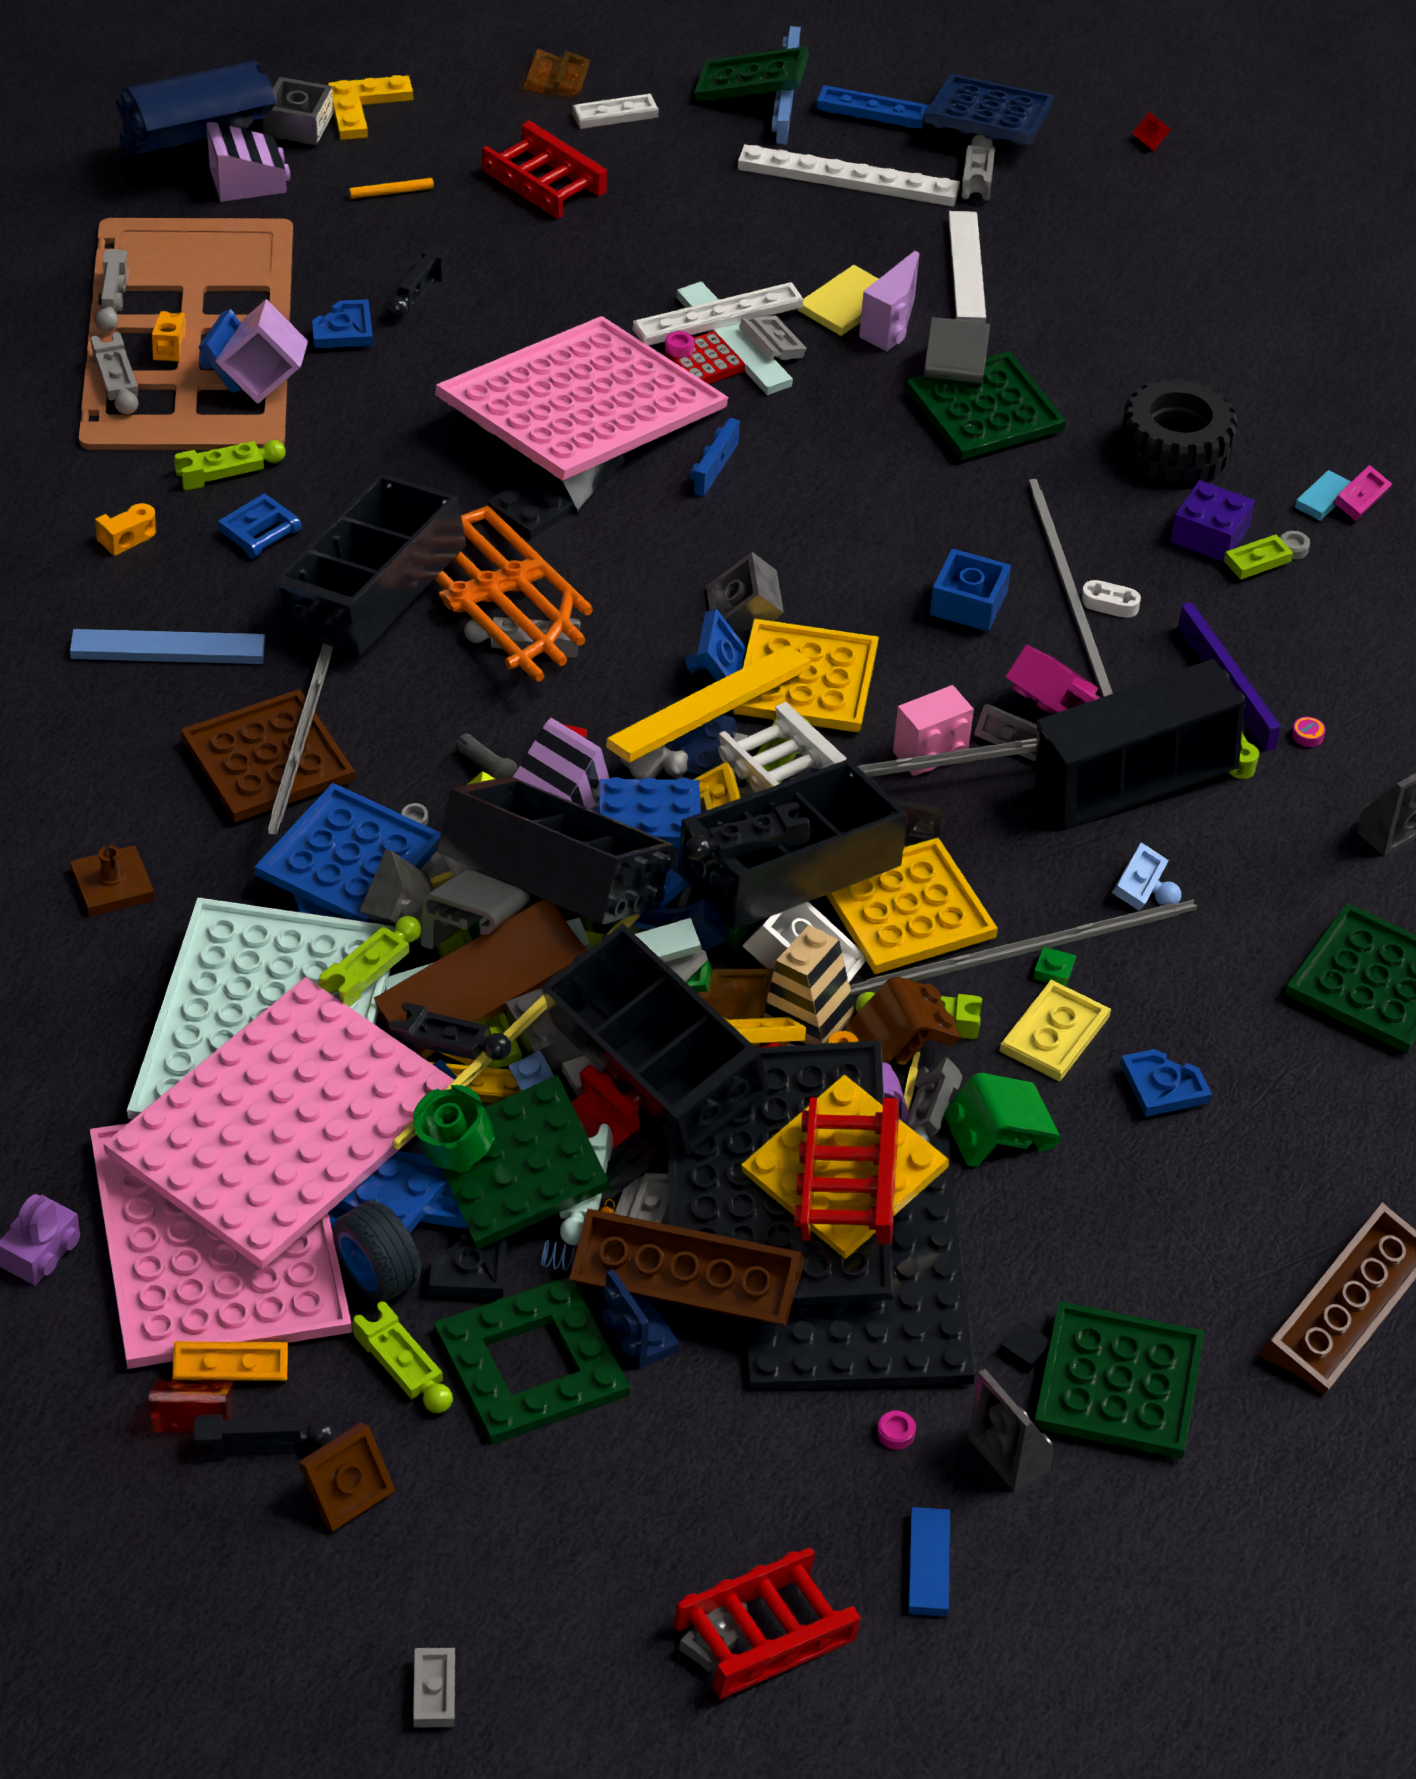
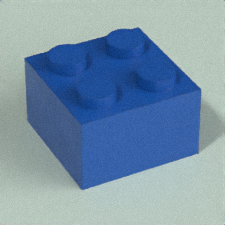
[930,549,1011,632]

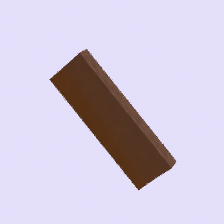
[374,899,587,1059]
[1257,1202,1416,1395]
[570,1208,806,1327]

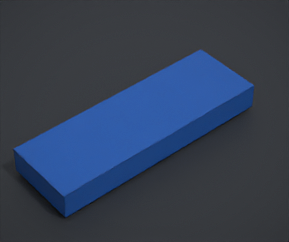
[908,1507,950,1617]

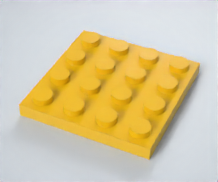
[733,619,879,733]
[826,838,998,974]
[741,1074,949,1259]

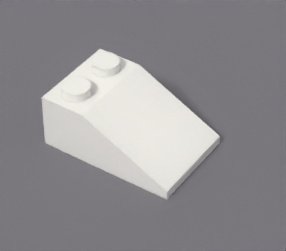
[742,902,866,982]

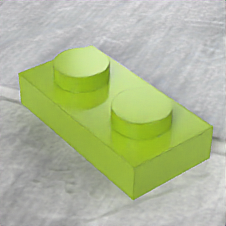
[1224,534,1293,579]

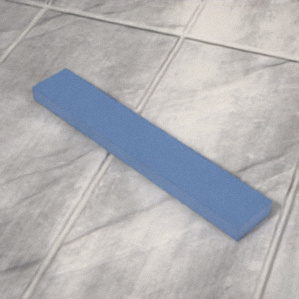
[70,629,265,664]

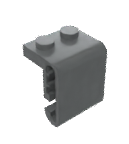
[924,317,990,384]
[420,869,530,950]

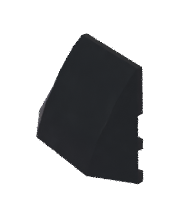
[498,445,625,515]

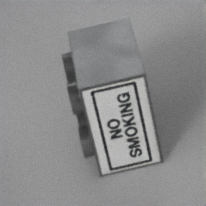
[263,77,333,145]

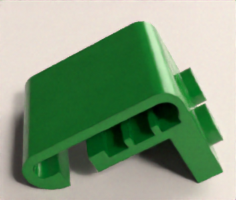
[943,1073,1061,1167]

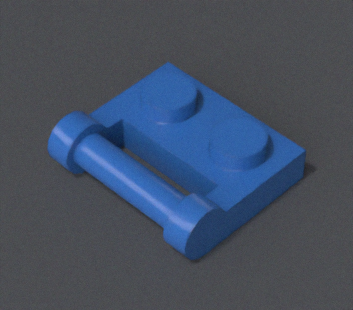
[218,493,302,559]

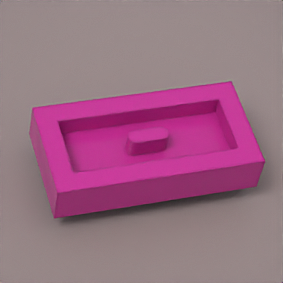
[1333,465,1392,521]

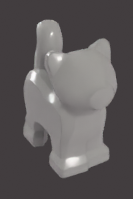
[620,745,688,779]

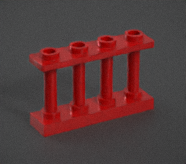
[481,120,607,219]
[794,1098,899,1244]
[673,1548,861,1699]

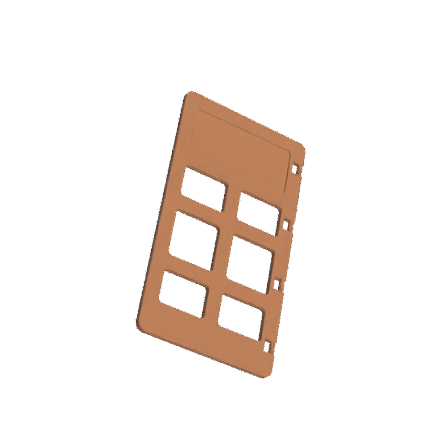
[79,218,293,450]

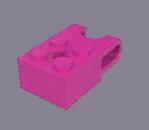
[1006,645,1100,715]

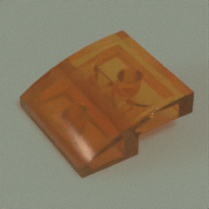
[524,49,591,96]
[698,969,774,1020]

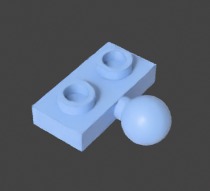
[1112,842,1181,911]

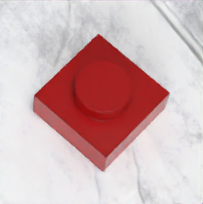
[1132,112,1171,151]

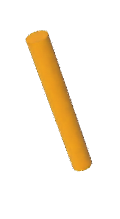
[349,178,434,199]

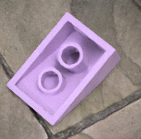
[859,251,919,351]

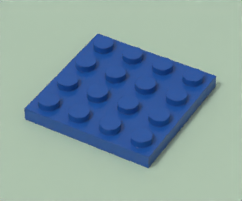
[255,783,441,923]

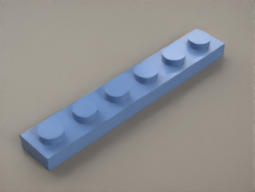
[772,26,801,144]

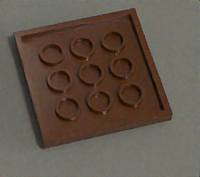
[181,689,355,822]

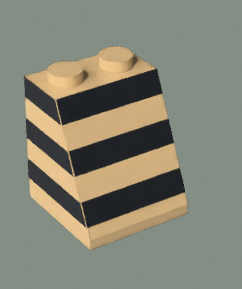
[763,925,855,1045]

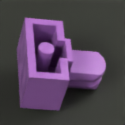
[0,1194,80,1286]

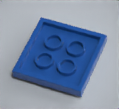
[599,777,701,848]

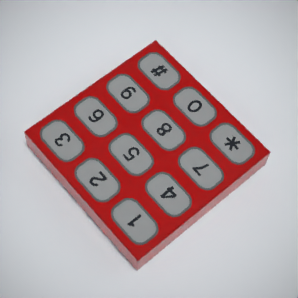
[664,331,745,384]

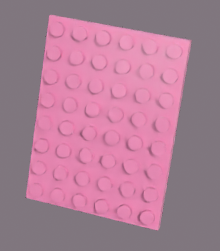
[435,316,728,481]
[104,977,454,1270]
[90,1123,352,1369]

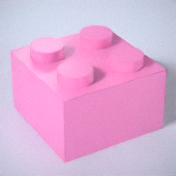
[893,685,974,776]

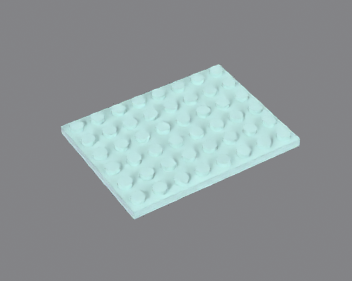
[127,898,395,1119]

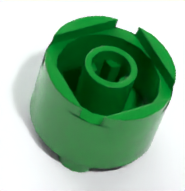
[413,1085,495,1173]

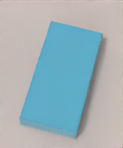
[1295,470,1351,521]

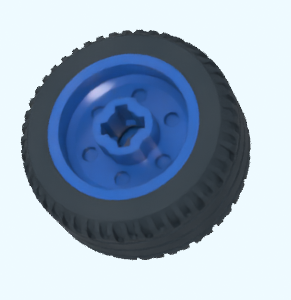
[333,1200,421,1302]

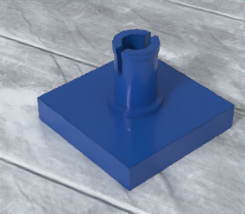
[198,309,242,393]
[685,609,747,681]

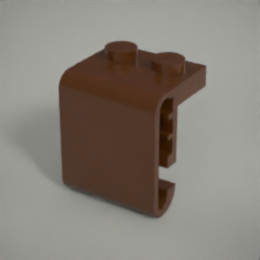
[845,977,961,1065]

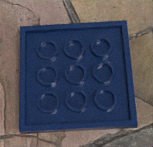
[924,74,1054,146]

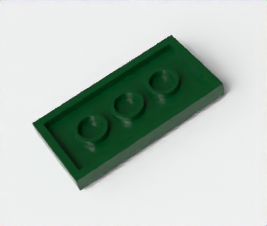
[694,46,809,102]

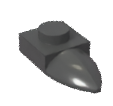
[679,1602,747,1672]

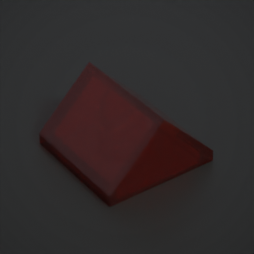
[149,1379,234,1432]

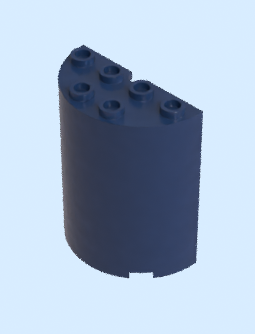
[116,60,277,156]

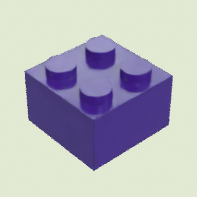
[1171,480,1255,562]

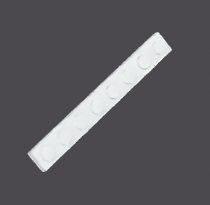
[738,145,960,207]

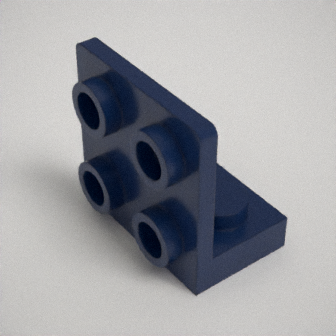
[665,703,738,776]
[602,1269,680,1369]

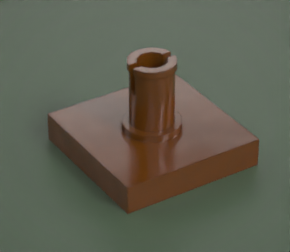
[70,845,155,917]
[298,1422,396,1531]

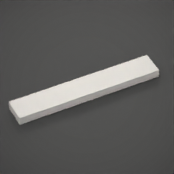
[948,211,986,323]
[633,282,803,345]

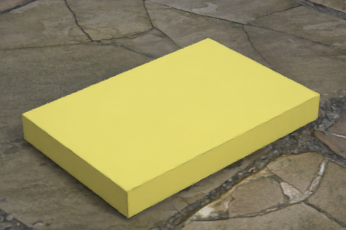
[798,265,878,336]
[1000,980,1111,1082]

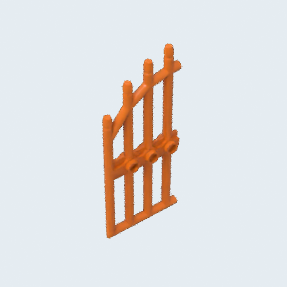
[434,506,593,682]

